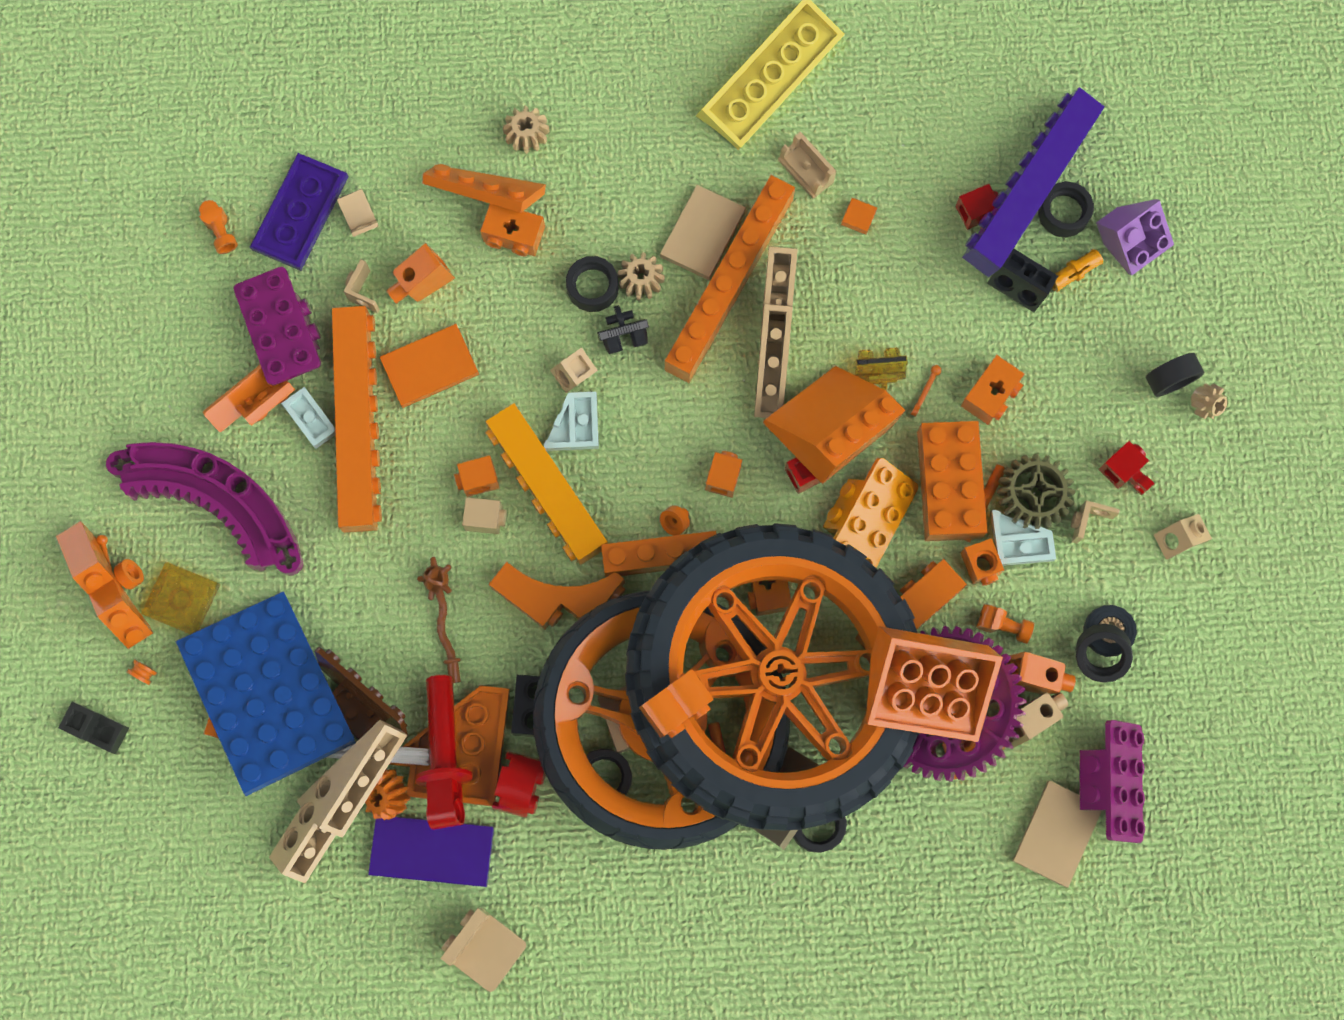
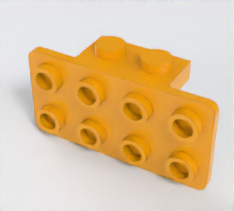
[823,458,918,568]

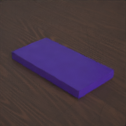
[250,153,349,271]
[368,817,494,887]

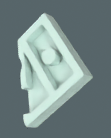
[544,392,599,451]
[990,510,1056,566]

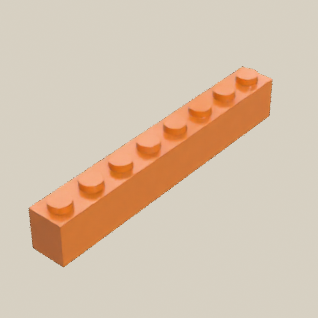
[665,175,795,383]
[332,306,382,533]

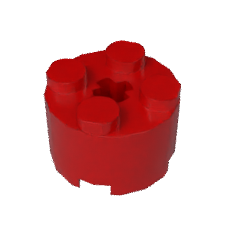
[492,751,546,818]

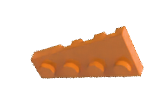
[422,164,546,213]

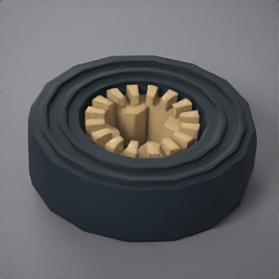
[1083,605,1137,657]

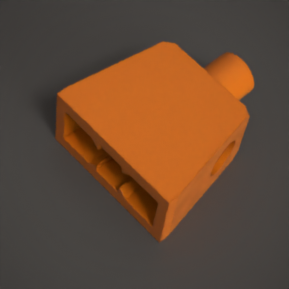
[386,243,455,304]
[1006,652,1076,695]

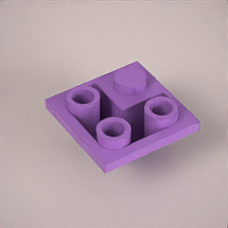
[1096,199,1174,275]

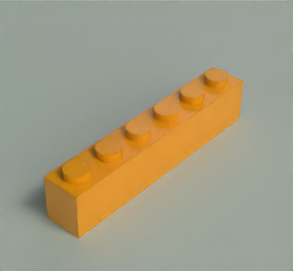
[485,403,608,565]

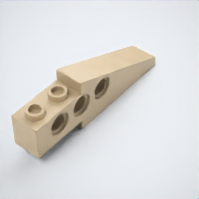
[754,246,798,418]
[269,720,407,883]

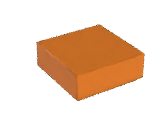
[841,198,877,235]

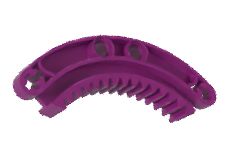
[106,442,303,576]

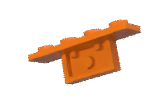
[203,364,295,432]

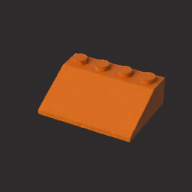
[763,366,906,484]
[866,626,1003,742]

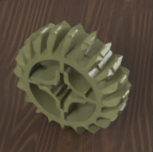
[997,453,1076,529]

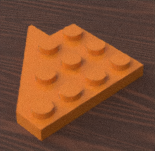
[389,685,510,806]

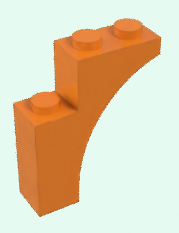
[56,521,153,649]
[489,562,626,630]

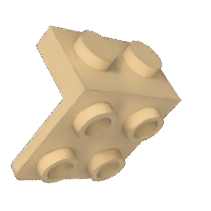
[440,908,526,992]

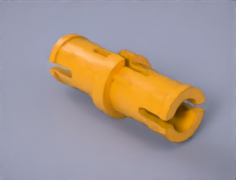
[1052,249,1103,292]

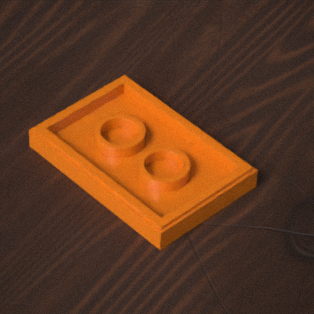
[380,324,479,408]

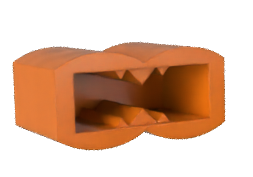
[639,669,714,738]

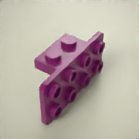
[234,267,321,386]
[1080,720,1145,843]

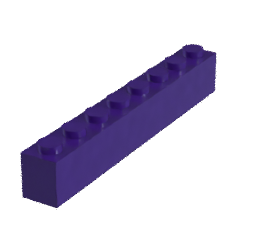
[962,87,1105,278]

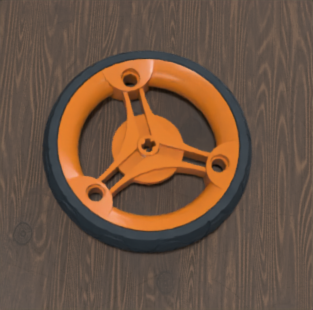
[533,590,790,850]

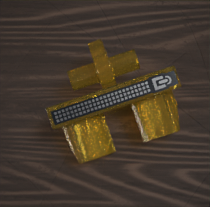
[855,347,908,391]

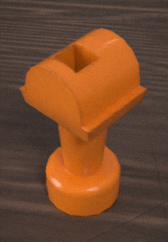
[199,200,238,254]
[976,604,1035,644]

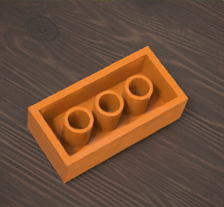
[917,421,987,541]

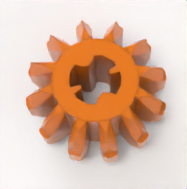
[365,769,411,820]

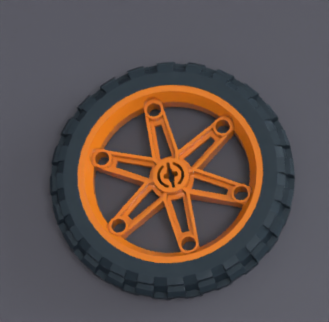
[625,523,920,831]

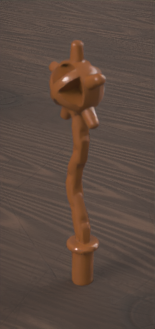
[417,557,461,683]

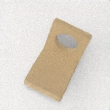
[337,189,378,237]
[344,260,380,314]
[1071,500,1120,544]
[1154,514,1212,560]

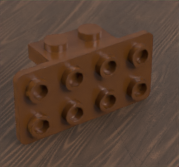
[314,647,408,741]

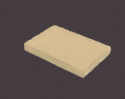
[660,185,746,280]
[1012,780,1102,888]

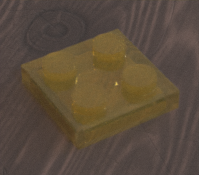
[141,562,220,634]

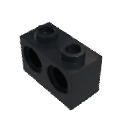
[987,248,1058,312]
[511,674,540,737]

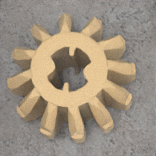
[503,105,550,154]
[618,252,665,301]

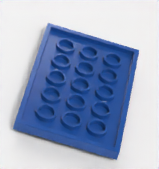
[175,591,356,796]

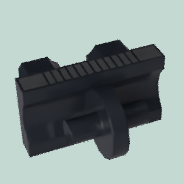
[597,305,649,354]

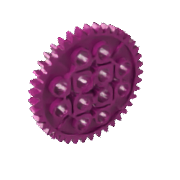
[904,626,1027,782]

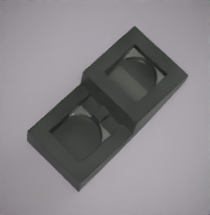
[58,702,129,754]

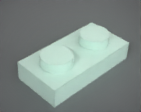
[281,387,336,449]

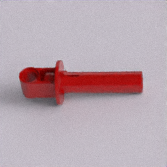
[415,675,473,830]

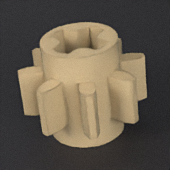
[1191,383,1227,419]

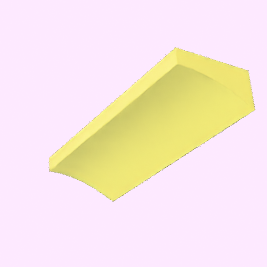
[696,0,844,150]

